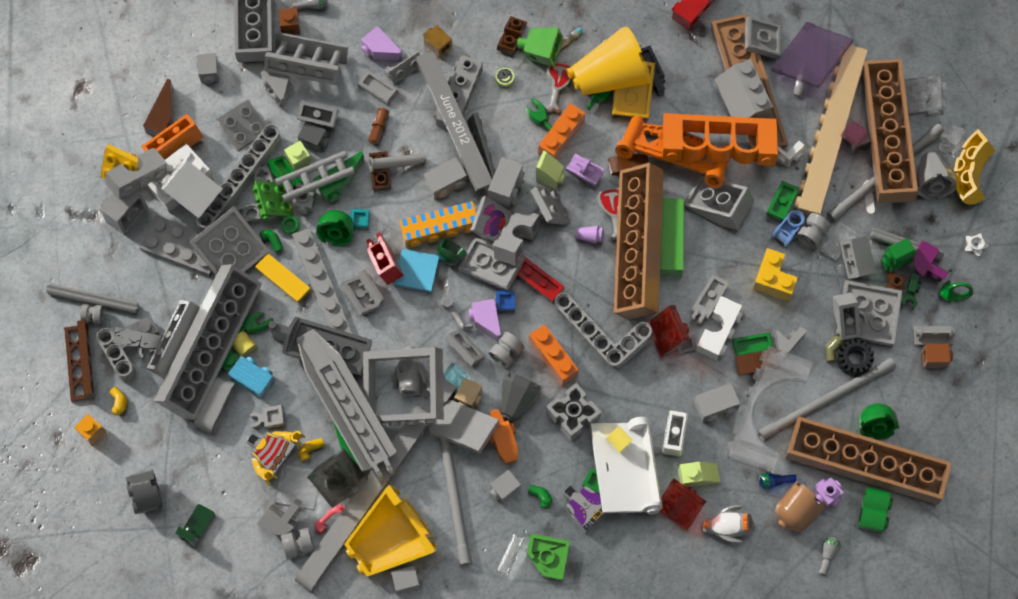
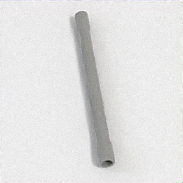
[827,124,944,222]
[758,358,896,441]
[440,438,472,566]

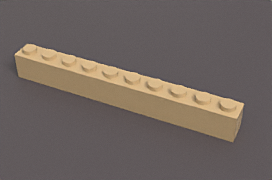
[794,44,867,218]

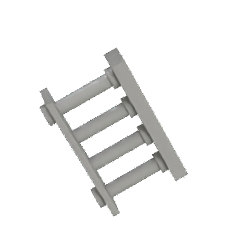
[264,32,348,85]

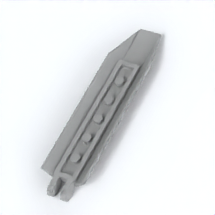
[296,329,397,482]

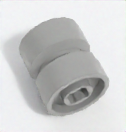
[796,213,831,249]
[488,332,525,368]
[281,527,314,560]

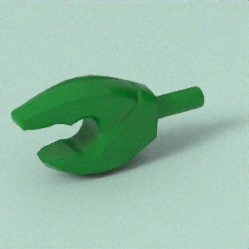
[586,90,613,110]
[526,98,552,131]
[238,312,274,334]

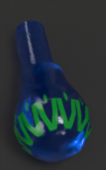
[758,472,797,490]

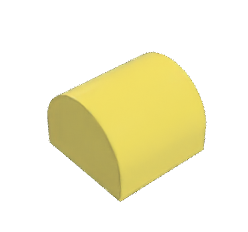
[231,331,258,358]
[606,426,632,453]

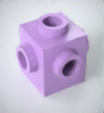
[814,478,844,510]

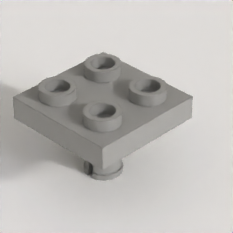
[530,186,571,225]

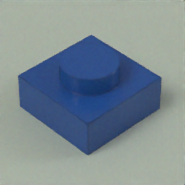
[496,291,515,312]

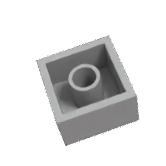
[488,157,525,210]
[100,190,148,235]

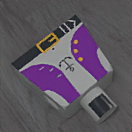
[563,486,606,535]

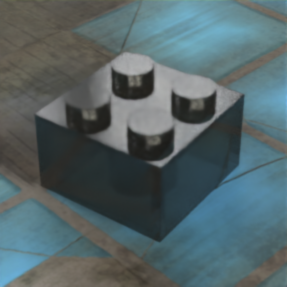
[307,448,368,508]

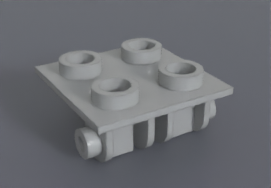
[217,99,265,150]

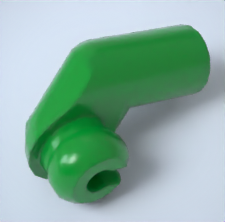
[259,229,284,252]
[528,484,553,509]

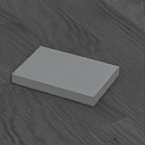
[457,237,526,291]
[429,399,500,454]

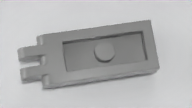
[690,274,729,325]

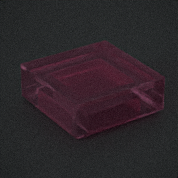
[841,120,868,146]

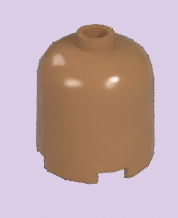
[775,481,826,532]

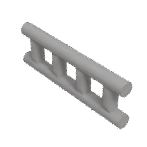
[275,151,355,202]

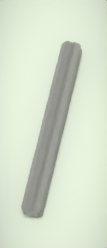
[46,284,139,314]

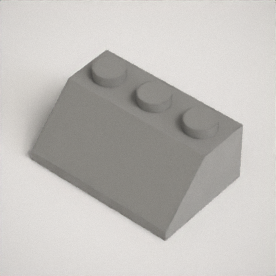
[714,59,773,118]

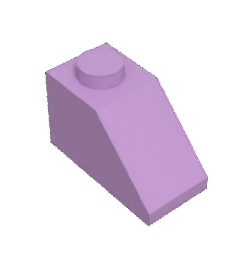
[361,26,402,61]
[469,299,501,342]

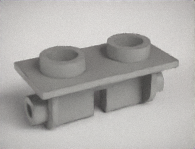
[384,51,420,85]
[913,326,955,345]

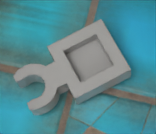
[250,405,286,429]

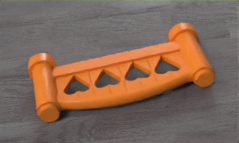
[615,115,730,188]

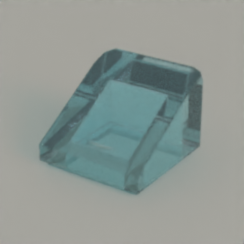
[443,363,468,391]

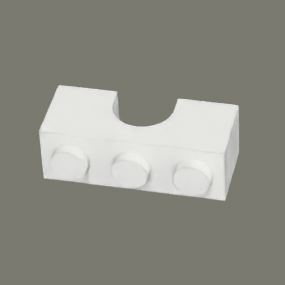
[696,296,743,361]

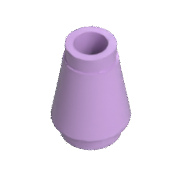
[575,225,604,244]

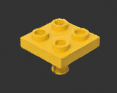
[100,144,139,180]

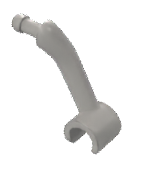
[442,298,473,330]

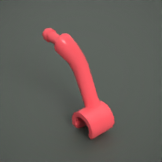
[314,504,345,534]

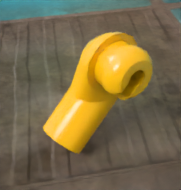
[109,386,128,415]
[298,438,324,462]

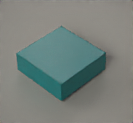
[350,209,370,230]

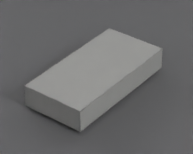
[358,70,398,106]

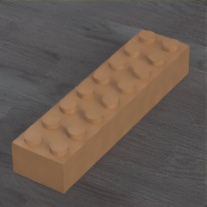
[862,59,918,204]
[614,163,663,320]
[785,416,952,505]

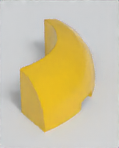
[954,129,996,204]

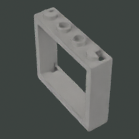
[363,347,444,426]

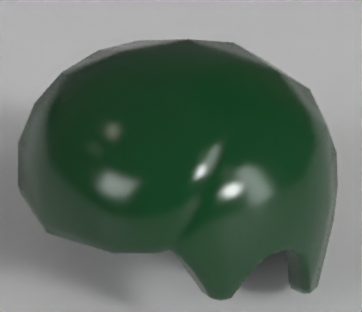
[437,239,466,265]

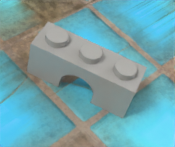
[106,148,167,199]
[492,208,540,266]

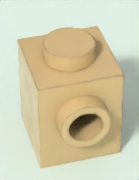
[454,378,482,409]

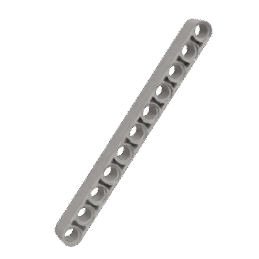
[295,406,431,592]

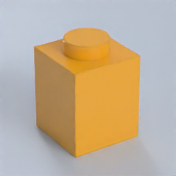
[74,414,106,446]

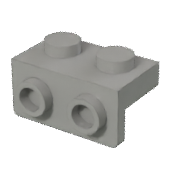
[341,269,384,316]

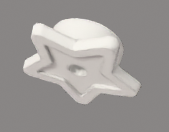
[965,233,989,257]

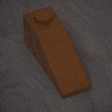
[143,79,174,137]

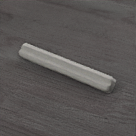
[870,228,944,262]

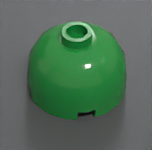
[316,210,355,247]
[859,403,899,440]

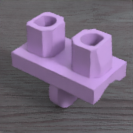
[566,153,605,186]

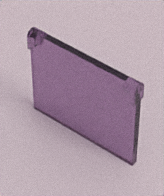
[771,22,853,88]

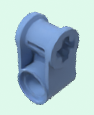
[771,210,805,248]

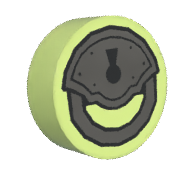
[496,68,514,87]

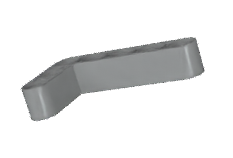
[555,293,654,368]

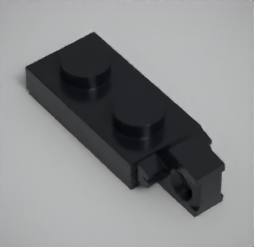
[641,46,665,96]

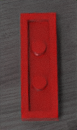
[517,255,564,303]

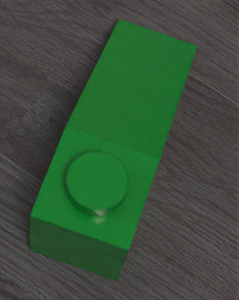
[313,151,365,204]

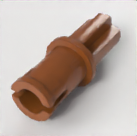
[368,108,390,144]

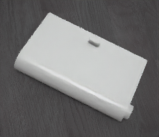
[590,417,663,515]

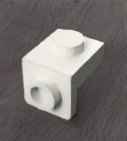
[776,141,804,167]

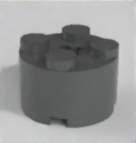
[126,469,163,514]

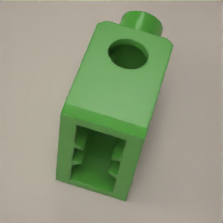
[517,27,563,67]

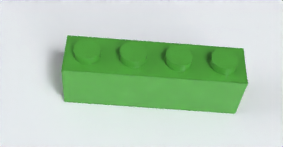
[660,198,684,276]

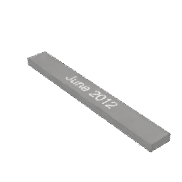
[416,51,492,191]

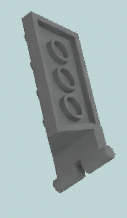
[268,317,372,377]

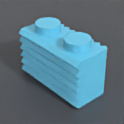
[228,356,275,399]

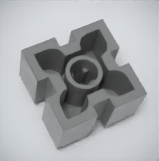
[546,383,601,442]

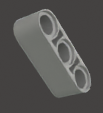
[97,328,135,382]
[194,376,236,434]

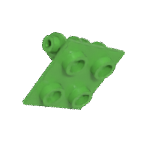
[252,180,294,221]

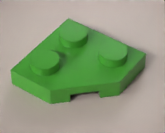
[527,534,570,581]

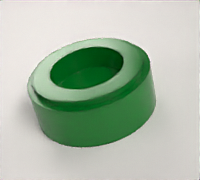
[281,216,300,236]

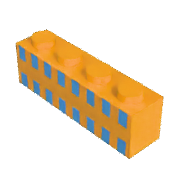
[399,201,476,248]

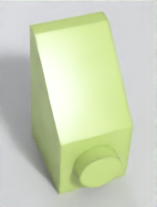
[536,151,566,189]
[678,461,721,489]

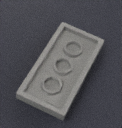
[140,215,212,276]

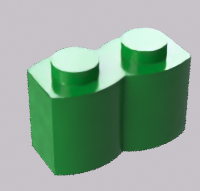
[881,238,916,273]
[858,487,893,534]

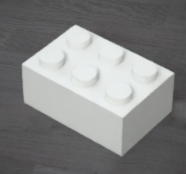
[146,144,213,212]

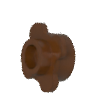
[886,272,907,292]

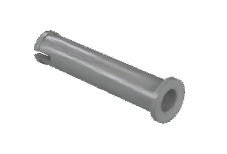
[368,153,426,172]

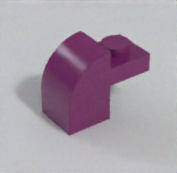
[913,240,948,280]

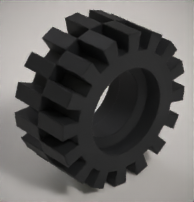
[837,339,874,377]

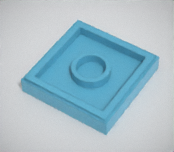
[394,249,439,293]

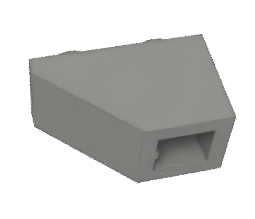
[260,70,291,108]

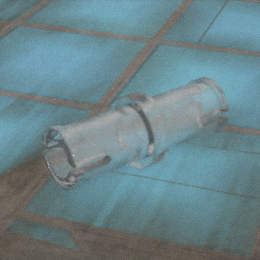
[496,534,524,576]

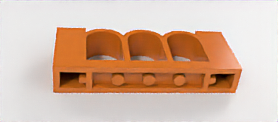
[662,113,778,166]

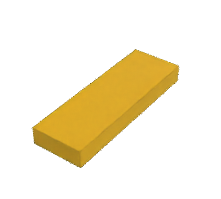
[255,253,311,303]

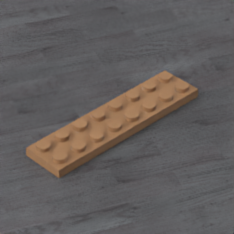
[711,13,788,149]

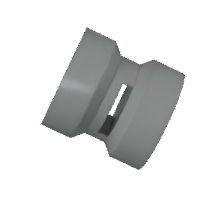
[80,304,104,324]

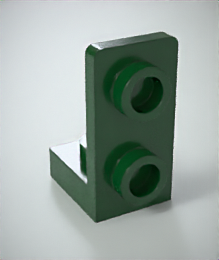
[175,504,215,547]

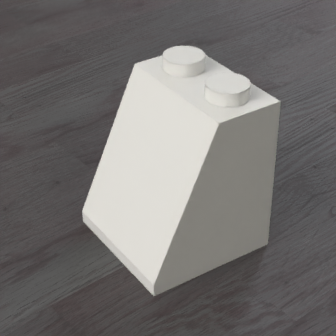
[161,159,223,218]

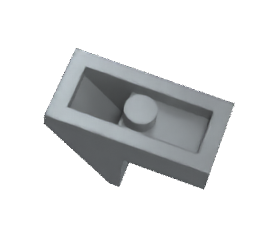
[774,326,807,364]

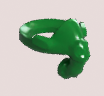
[939,280,974,303]

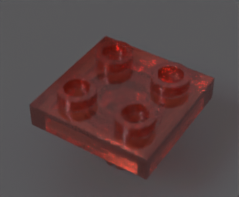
[647,305,689,357]
[659,478,707,531]

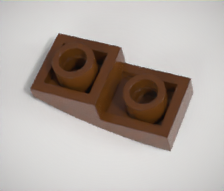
[497,16,527,56]
[369,151,391,189]
[608,154,649,176]
[735,350,780,376]

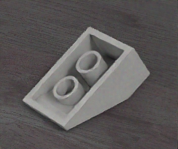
[684,175,754,230]

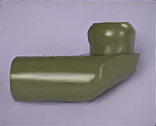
[825,336,845,363]

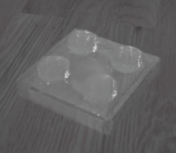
[275,465,322,511]

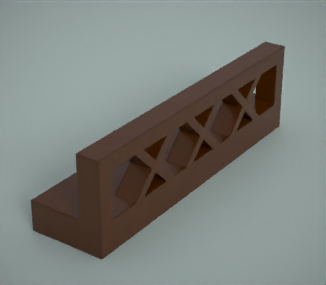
[64,320,95,402]

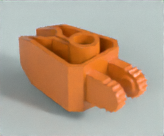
[489,409,518,464]

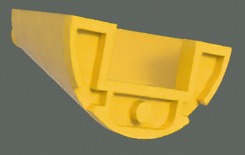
[566,26,652,96]
[344,485,437,577]

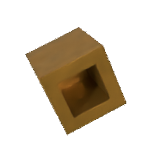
[423,25,452,58]

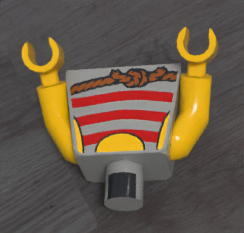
[247,431,306,486]

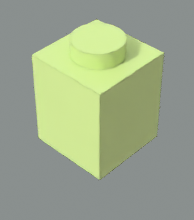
[284,141,312,171]

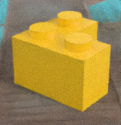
[753,248,798,302]

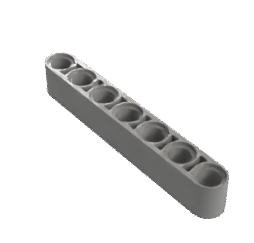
[196,124,281,232]

